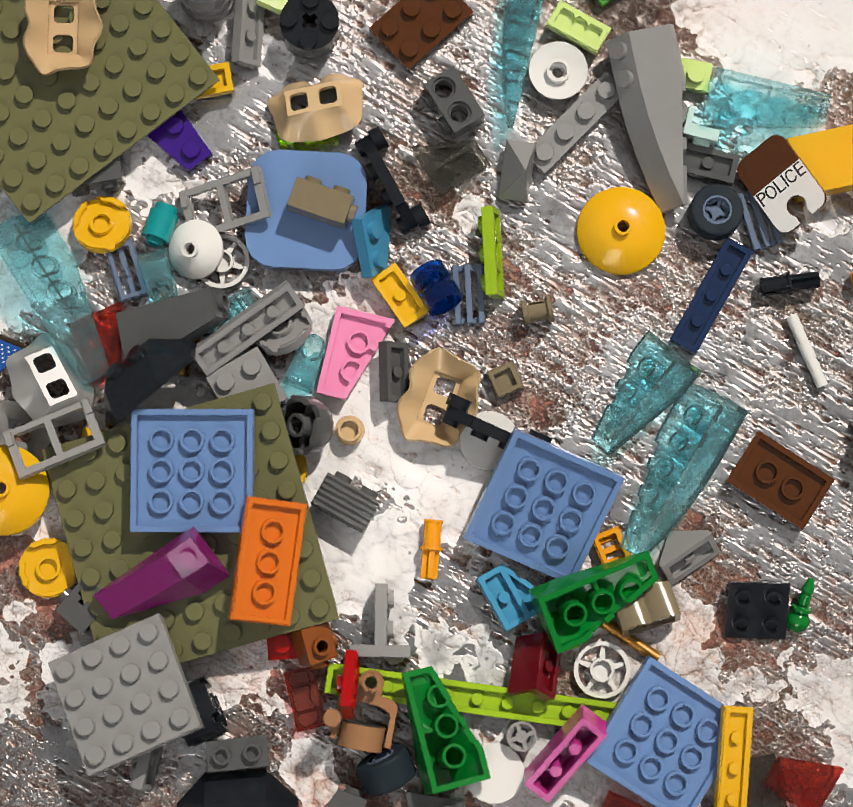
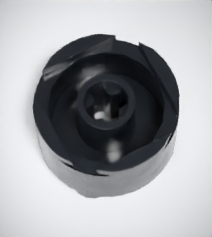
[280,0,340,59]
[181,675,229,747]

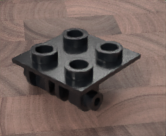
[725,581,790,639]

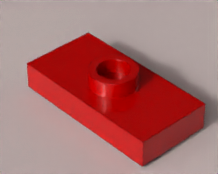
[337,650,360,719]

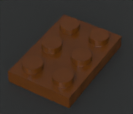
[369,0,474,72]
[725,430,835,530]

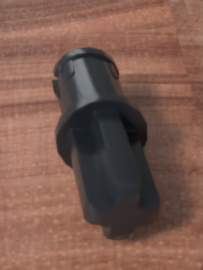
[760,271,821,297]

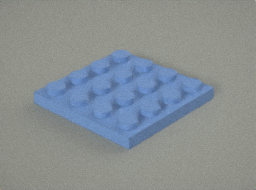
[130,409,255,532]
[462,428,625,578]
[585,656,724,807]

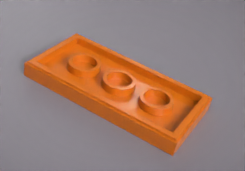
[228,496,307,626]

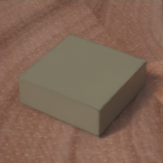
[485,360,525,401]

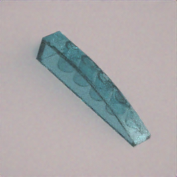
[501,0,544,129]
[0,212,110,386]
[620,380,748,554]

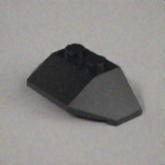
[104,339,197,430]
[177,769,299,807]

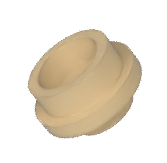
[335,415,365,446]

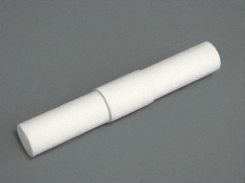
[786,313,828,389]

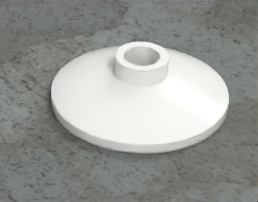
[529,41,588,100]
[168,220,224,279]

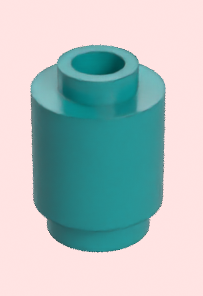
[141,202,179,248]

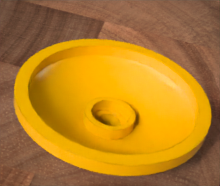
[576,187,666,275]
[0,445,50,536]

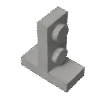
[350,583,411,658]

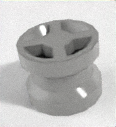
[506,721,537,752]

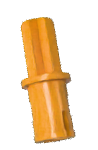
[419,519,443,580]

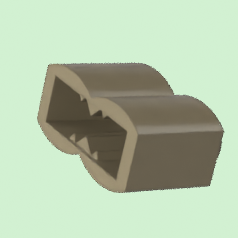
[615,579,681,637]

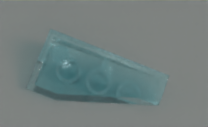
[592,329,702,455]

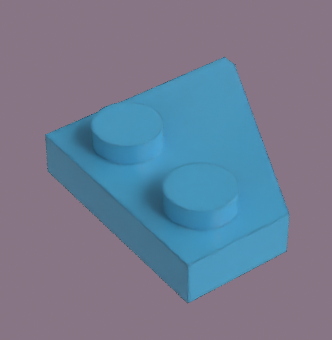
[351,205,391,278]
[475,564,537,632]

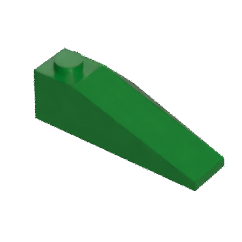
[528,550,659,654]
[401,666,491,795]

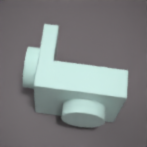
[683,105,720,148]

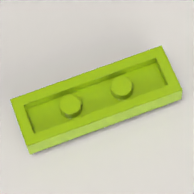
[478,206,505,299]

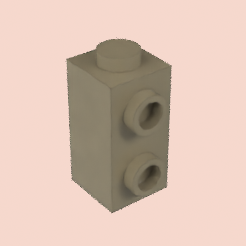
[287,175,358,230]

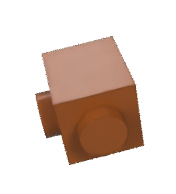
[291,622,338,669]

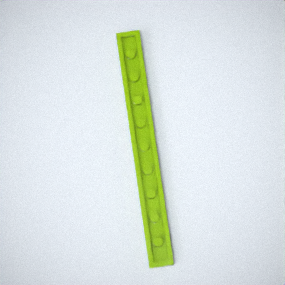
[325,663,617,726]

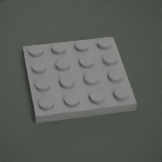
[48,613,204,777]

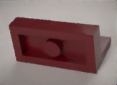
[508,632,562,701]

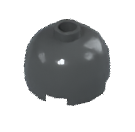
[281,395,334,455]

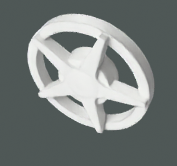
[201,234,250,289]
[573,641,631,698]

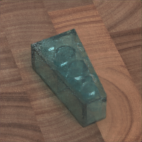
[699,67,832,128]

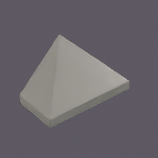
[498,139,536,202]
[659,530,721,586]

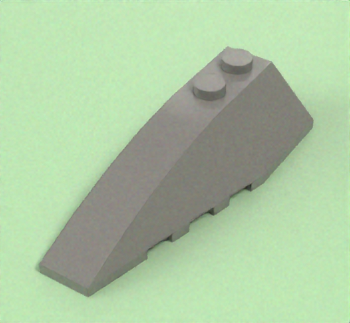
[606,24,687,213]

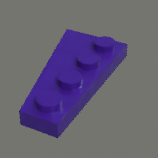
[147,110,213,172]

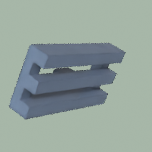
[738,191,783,252]
[106,238,150,304]
[452,263,485,325]

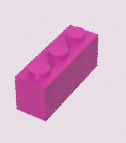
[524,704,607,803]

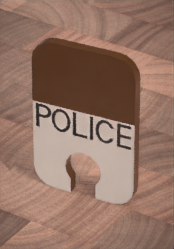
[737,135,827,233]

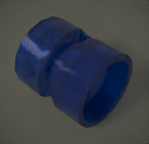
[409,259,463,316]

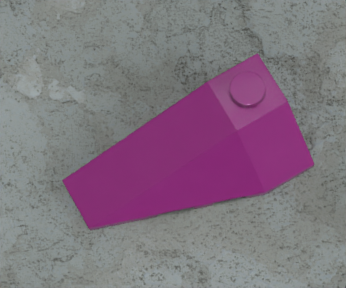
[94,526,230,619]

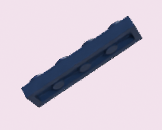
[669,237,753,355]

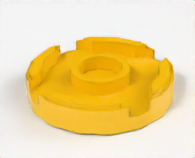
[72,196,133,254]
[19,538,77,598]

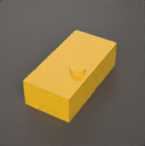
[787,124,853,203]

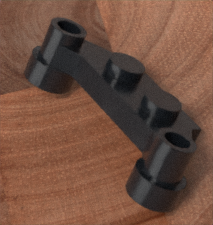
[354,126,431,235]
[441,393,552,449]

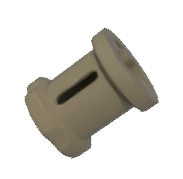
[520,296,554,326]

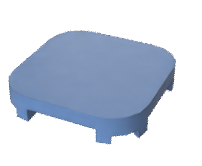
[245,150,368,273]

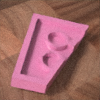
[316,306,395,400]

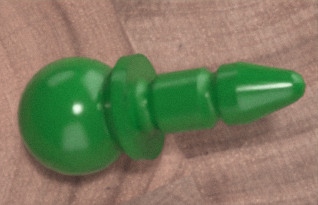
[787,577,814,633]

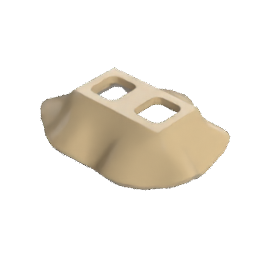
[23,0,103,76]
[267,73,363,142]
[397,347,481,447]

